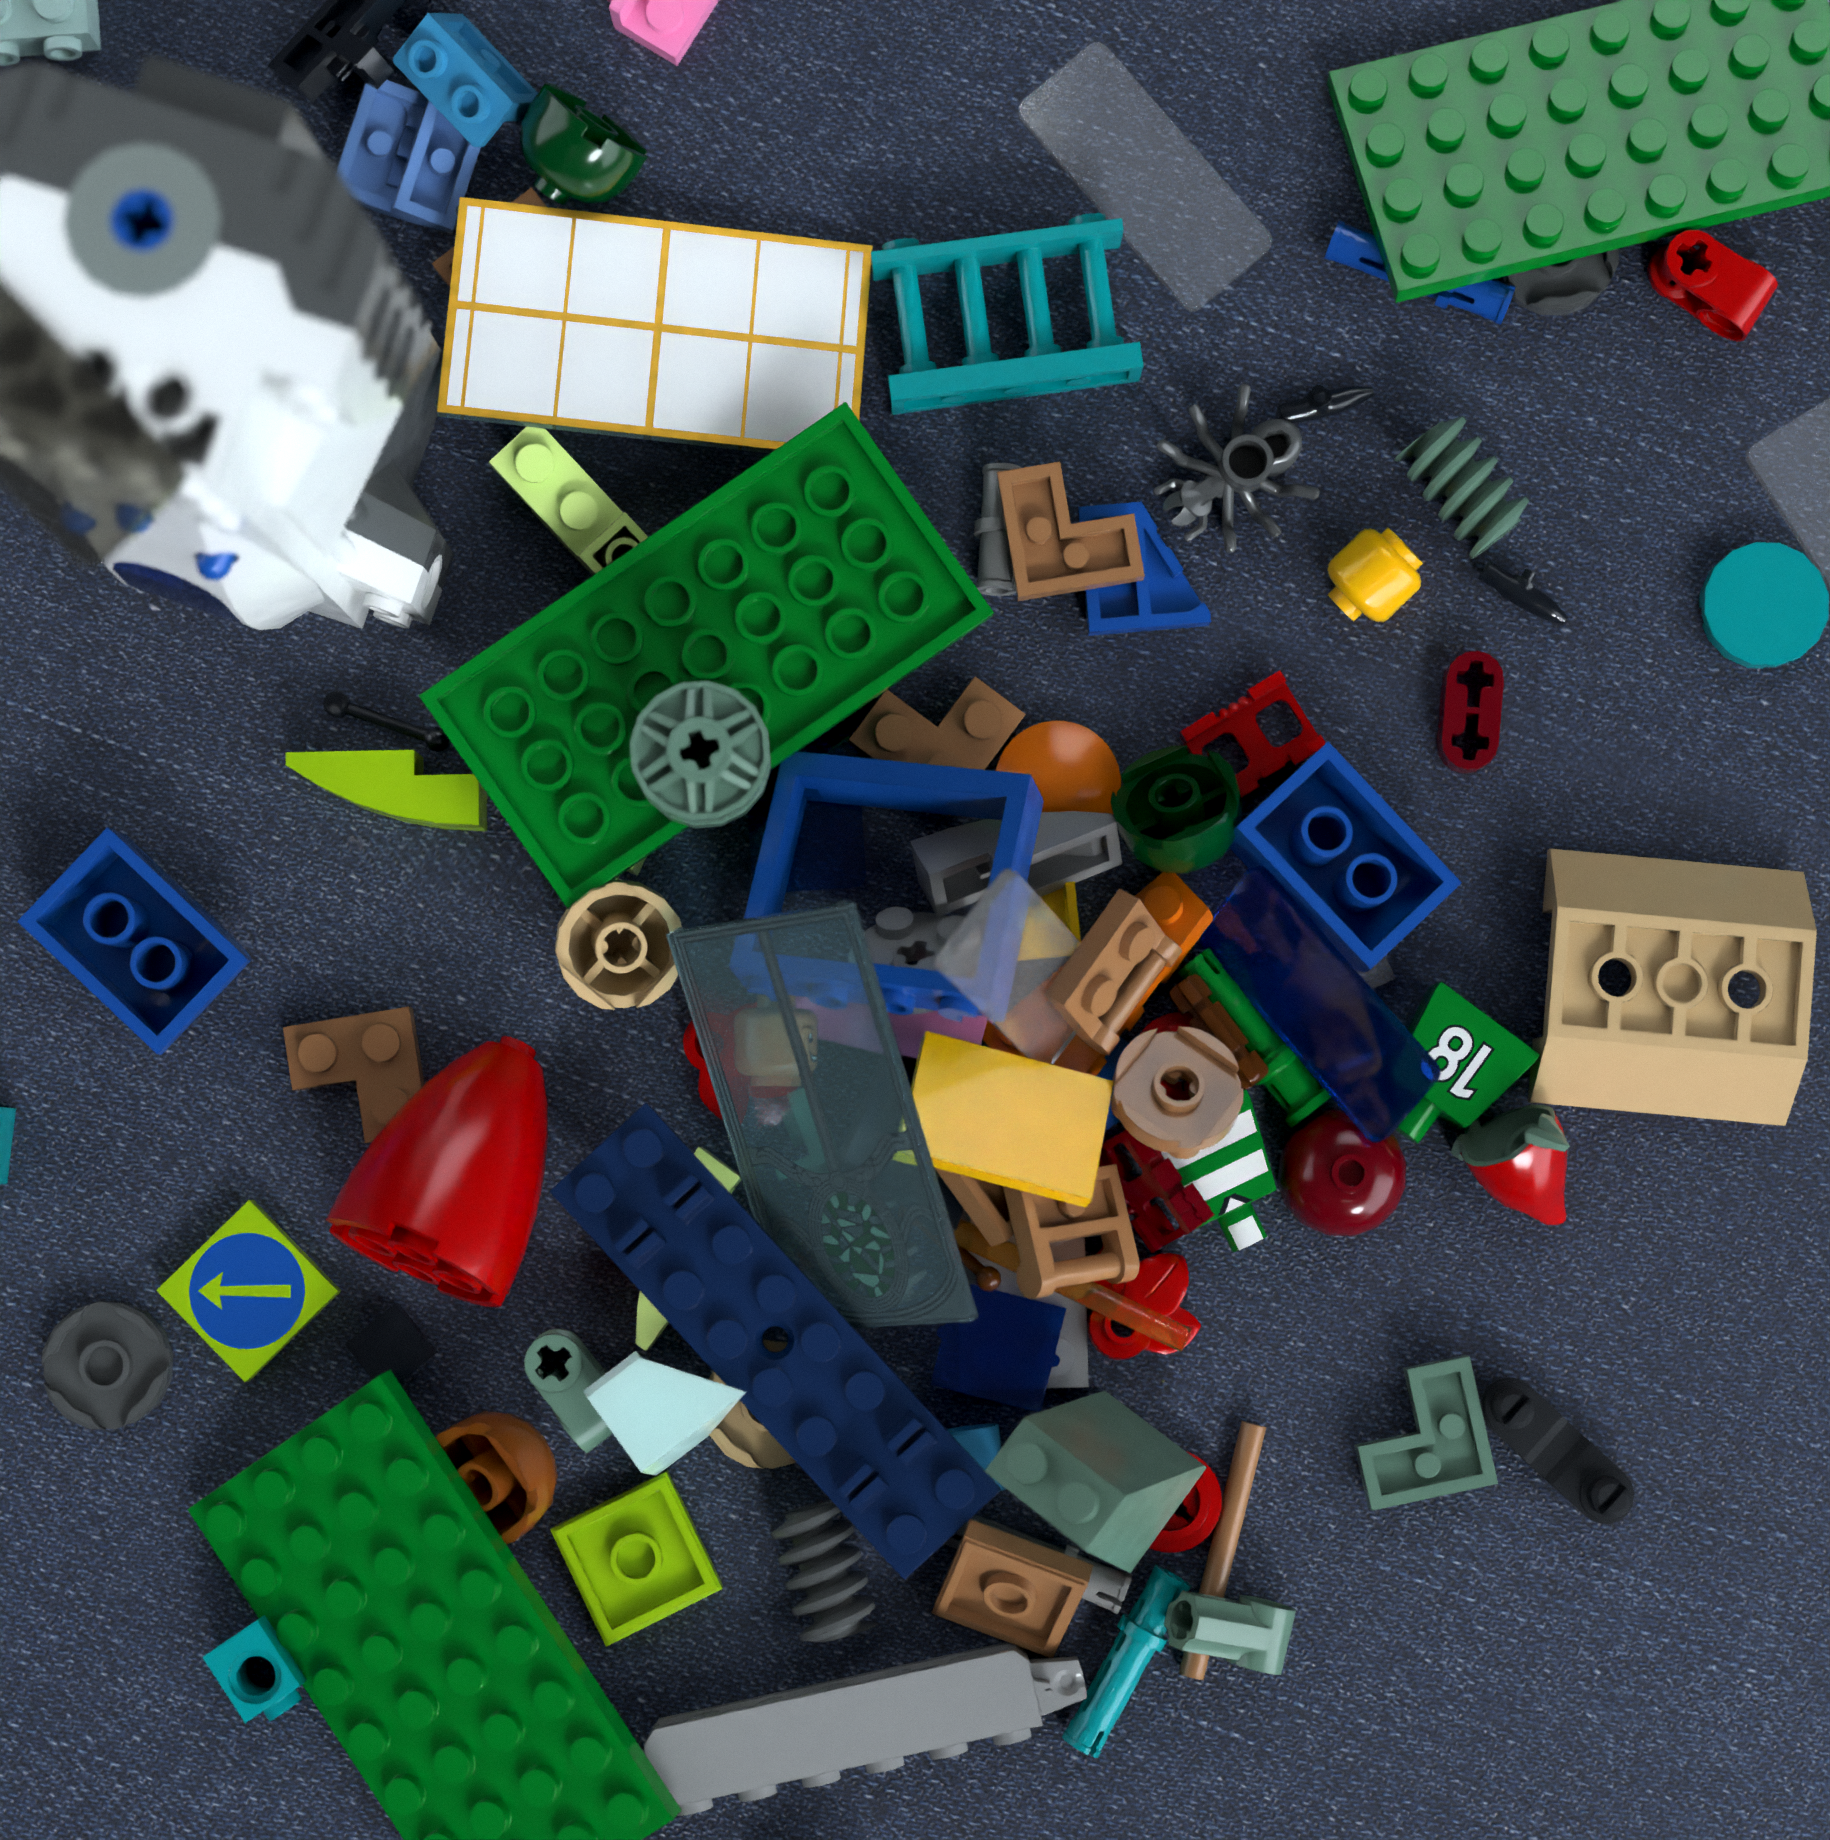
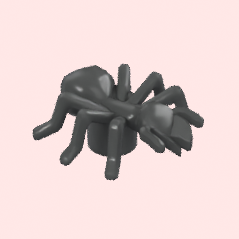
[1153,384,1320,553]

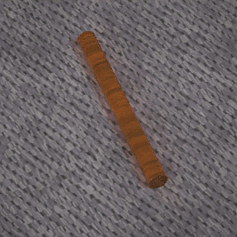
[953,1218,1192,1352]

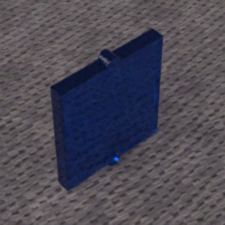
[930,1283,1066,1412]

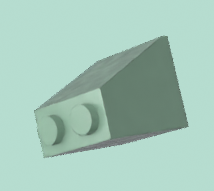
[984,1390,1207,1573]

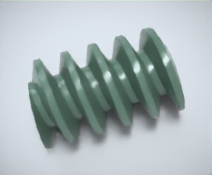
[1394,416,1530,559]

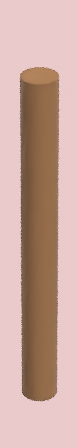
[1179,1421,1267,1680]

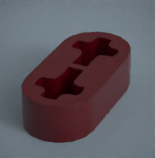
[1437,651,1504,774]

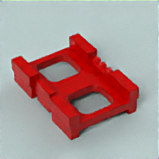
[1179,670,1326,799]

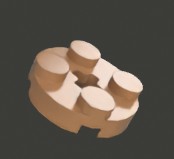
[1110,1026,1243,1159]

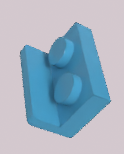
[393,13,538,147]

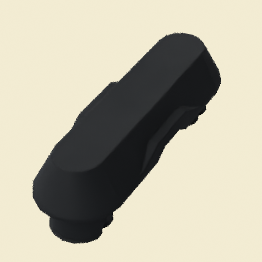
[1480,1377,1634,1524]

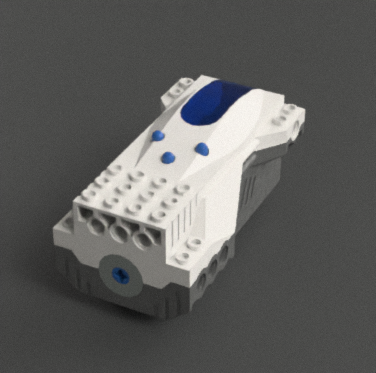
[0,54,455,630]

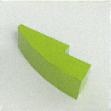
[285,750,487,831]

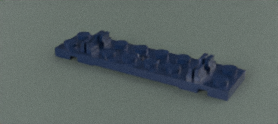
[549,1103,1001,1580]

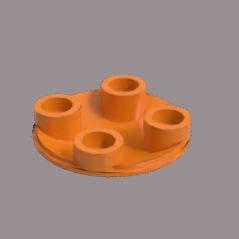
[996,720,1121,815]

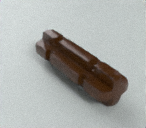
[1169,974,1269,1090]

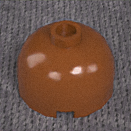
[436,1411,558,1544]

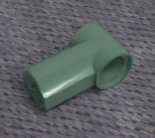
[1164,1590,1296,1675]

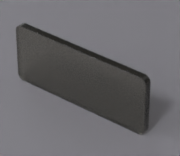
[0,281,188,569]

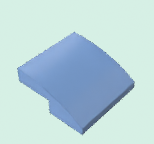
[337,80,481,233]

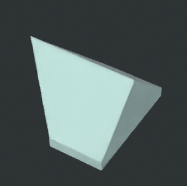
[584,1351,746,1476]

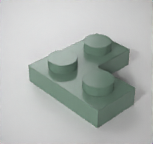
[1354,1355,1498,1511]

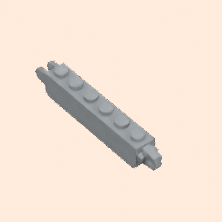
[643,1642,1087,1816]

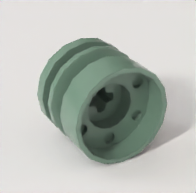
[630,681,771,829]

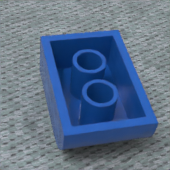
[1229,741,1462,972]
[17,827,252,1055]

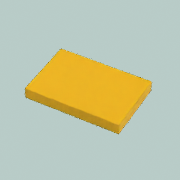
[896,1031,1114,1208]

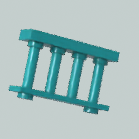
[871,213,1144,415]

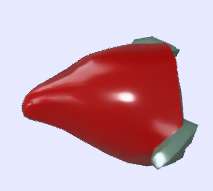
[1450,1104,1570,1225]

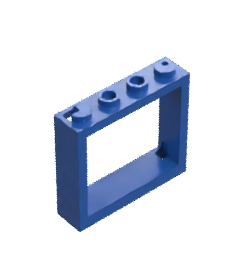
[733,751,1044,1022]

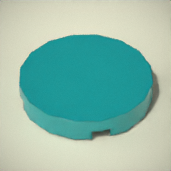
[1699,542,1829,669]

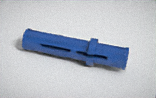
[1324,220,1516,325]

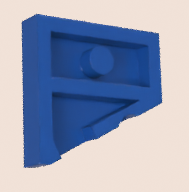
[1077,502,1211,636]

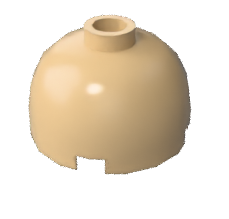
[555,879,684,1010]

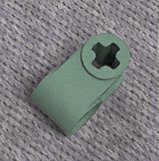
[524,1328,613,1453]

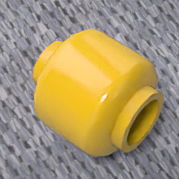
[1327,527,1423,622]

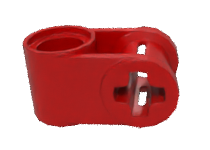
[1648,230,1778,342]

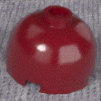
[1277,1110,1406,1236]

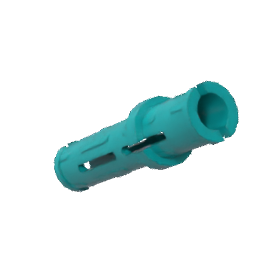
[1062,1565,1192,1758]

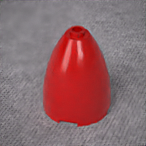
[326,1036,548,1307]

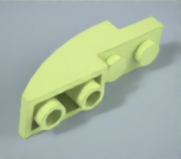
[488,422,648,575]

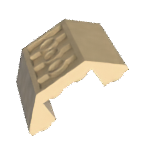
[1528,849,1817,1126]

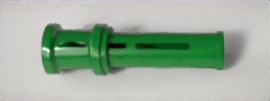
[1177,948,1335,1128]

